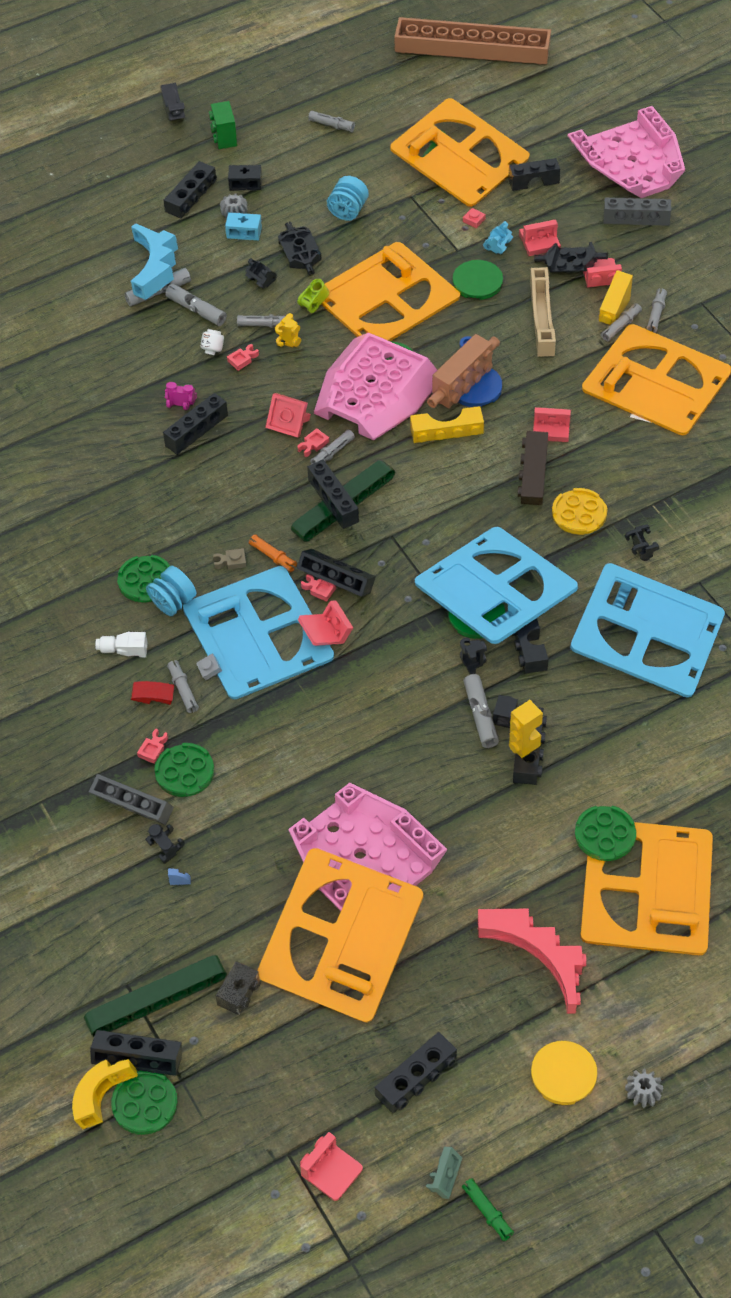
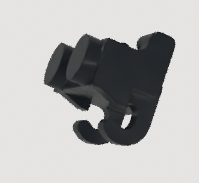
[245,258,277,289]
[625,524,659,561]
[460,638,487,675]
[145,824,185,864]

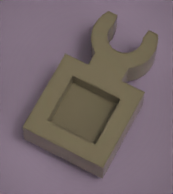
[213,548,246,570]

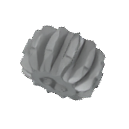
[220,193,248,219]
[625,1068,663,1108]

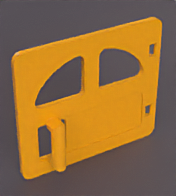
[390,98,530,207]
[319,242,460,342]
[582,324,731,435]
[581,822,713,956]
[257,848,424,1023]

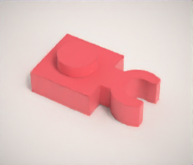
[227,344,259,371]
[297,428,330,457]
[301,574,336,602]
[137,729,168,764]

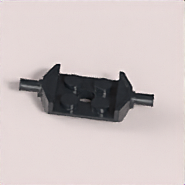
[278,222,322,276]
[534,242,608,272]

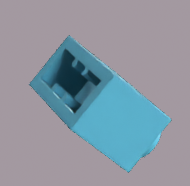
[225,212,262,241]

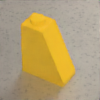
[599,270,633,325]

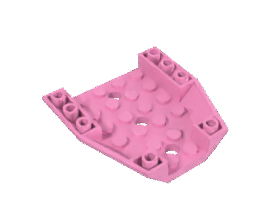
[567,106,685,198]
[314,333,437,440]
[289,783,447,911]

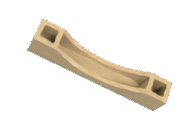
[530,267,556,357]

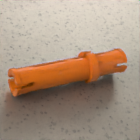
[249,535,297,572]

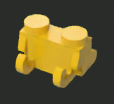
[275,313,301,347]

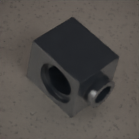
[493,695,518,728]

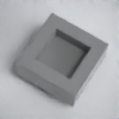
[196,653,222,680]

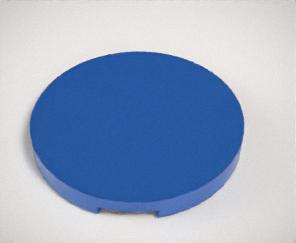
[458,368,502,407]

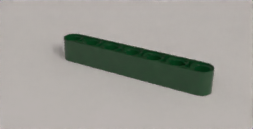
[291,460,395,542]
[84,955,227,1037]

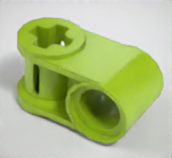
[297,279,329,313]

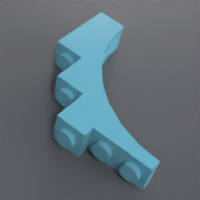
[131,224,178,300]

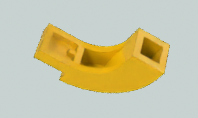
[72,1059,138,1130]

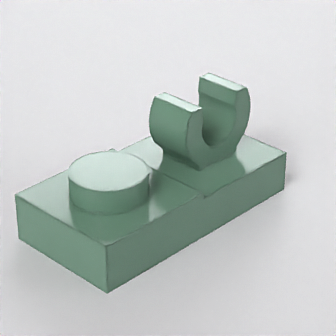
[426,1147,462,1199]

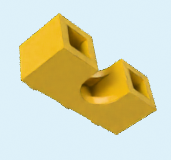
[509,700,543,758]

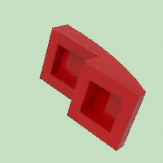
[131,681,174,705]

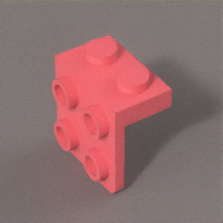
[583,258,622,287]
[298,600,353,646]
[300,1132,363,1201]

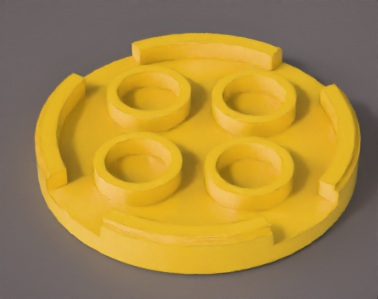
[552,488,607,535]
[531,1041,597,1105]

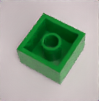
[209,101,237,149]

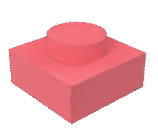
[463,208,486,228]

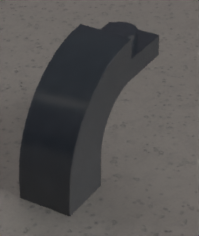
[160,83,185,121]

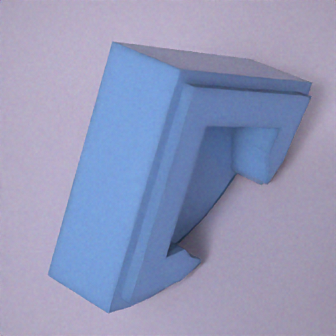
[168,868,191,885]

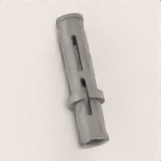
[308,110,355,132]
[646,288,667,333]
[601,303,642,342]
[237,314,285,328]
[310,430,355,464]
[167,660,199,713]

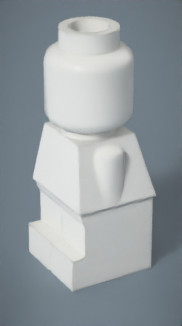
[96,632,148,657]

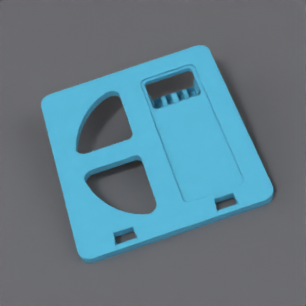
[415,527,578,644]
[570,563,725,697]
[183,566,334,699]

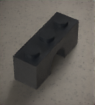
[509,158,560,191]
[512,618,548,674]

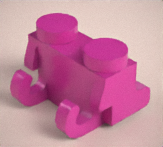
[165,382,197,410]

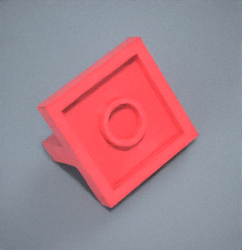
[519,220,561,256]
[265,393,311,438]
[533,407,571,442]

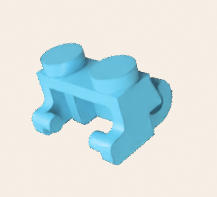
[483,221,513,254]

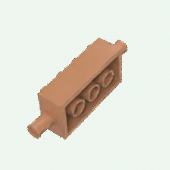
[427,334,500,408]

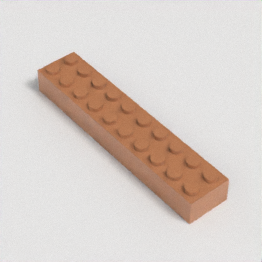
[395,17,551,64]

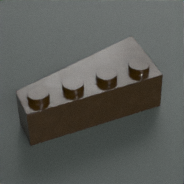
[517,431,548,505]

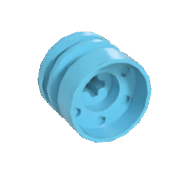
[327,176,369,221]
[146,566,197,616]

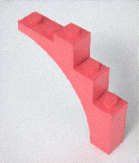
[478,909,586,1014]

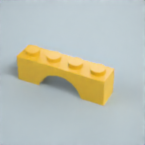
[410,406,484,443]

